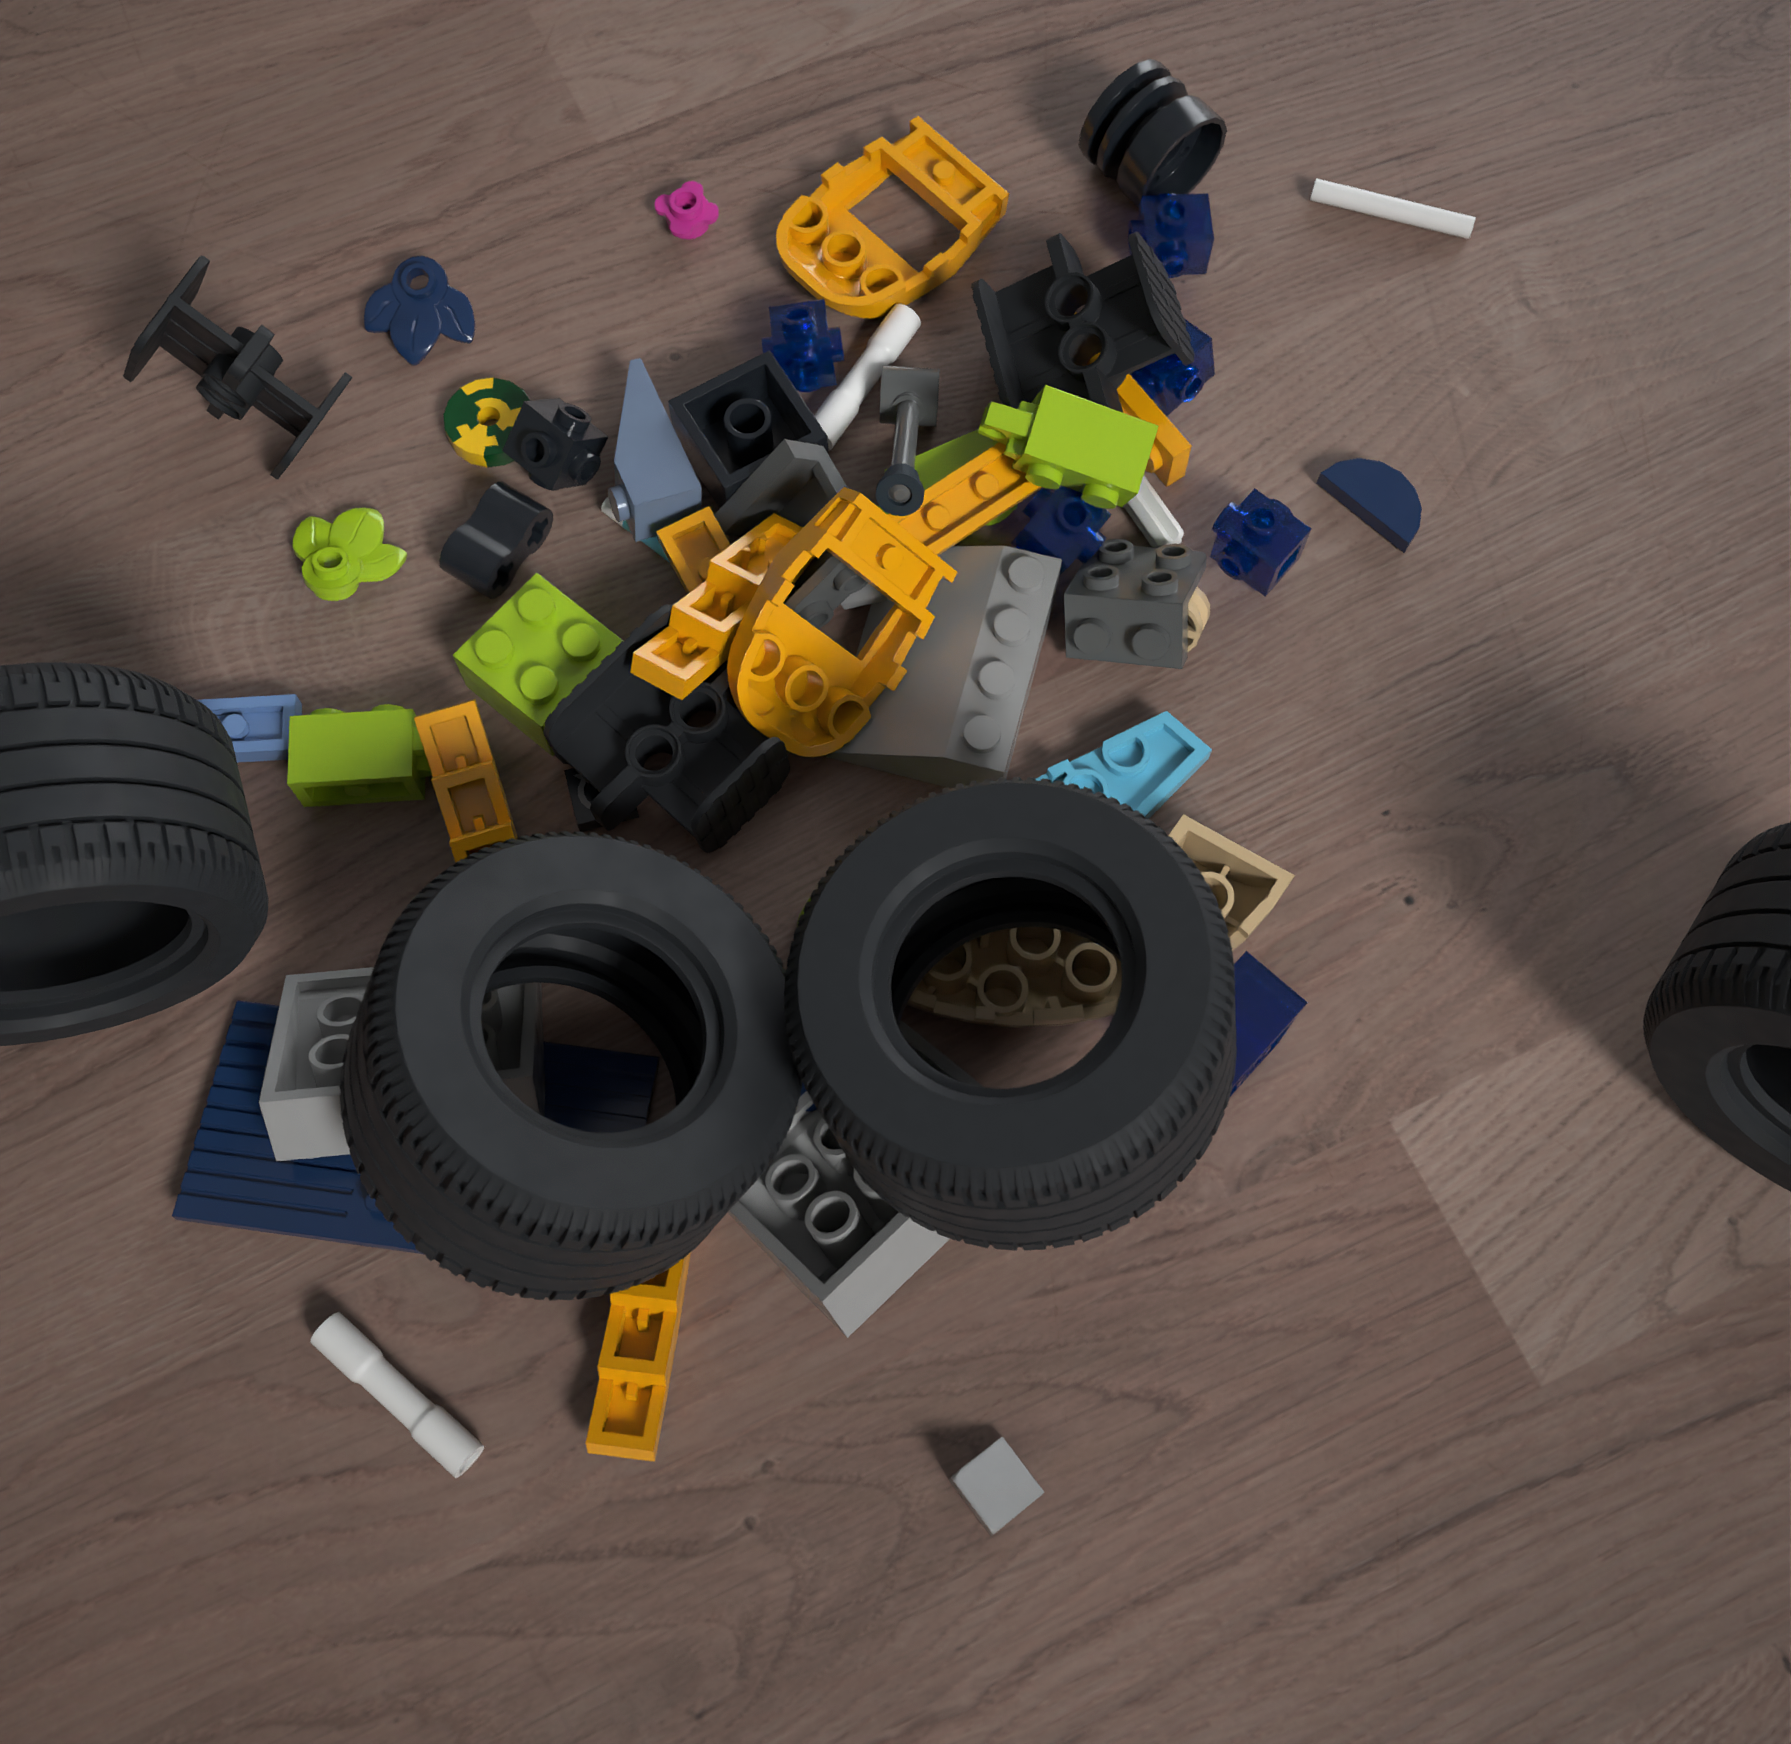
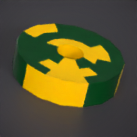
[443,377,531,468]

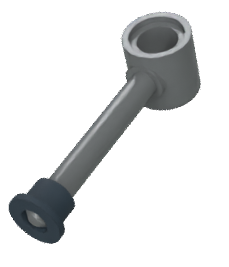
[876,366,940,516]

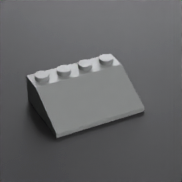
[826,545,1062,789]
[259,967,545,1161]
[728,1020,983,1338]

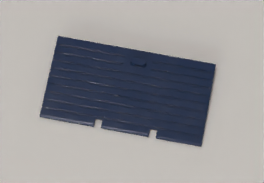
[172,1000,660,1254]

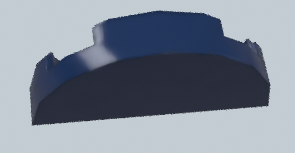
[1317,458,1422,553]

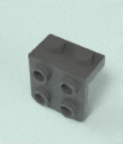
[1064,539,1207,669]

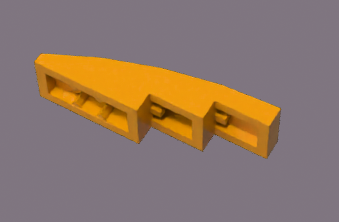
[630,513,814,700]
[414,699,518,863]
[585,1252,691,1462]

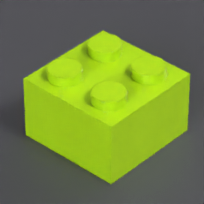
[453,573,624,757]

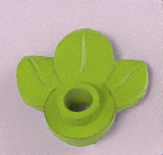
[293,508,407,601]

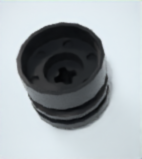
[1079,59,1227,215]

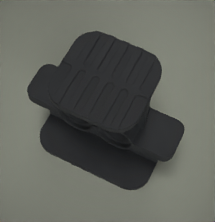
[971,232,1195,413]
[123,255,353,480]
[544,604,790,853]

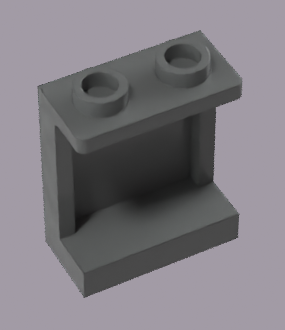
[714,439,868,629]

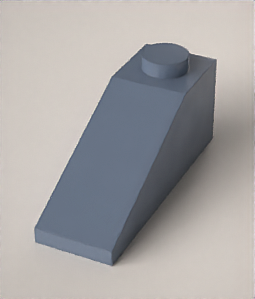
[608,358,701,542]

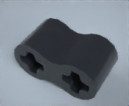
[439,482,553,599]

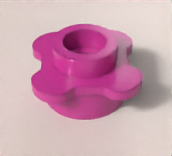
[654,181,719,239]

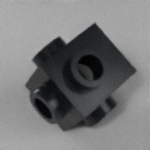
[502,398,608,491]

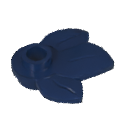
[364,256,475,366]

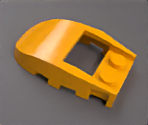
[776,116,1009,318]
[727,487,958,757]

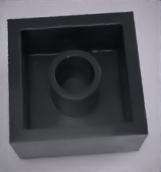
[668,350,829,508]

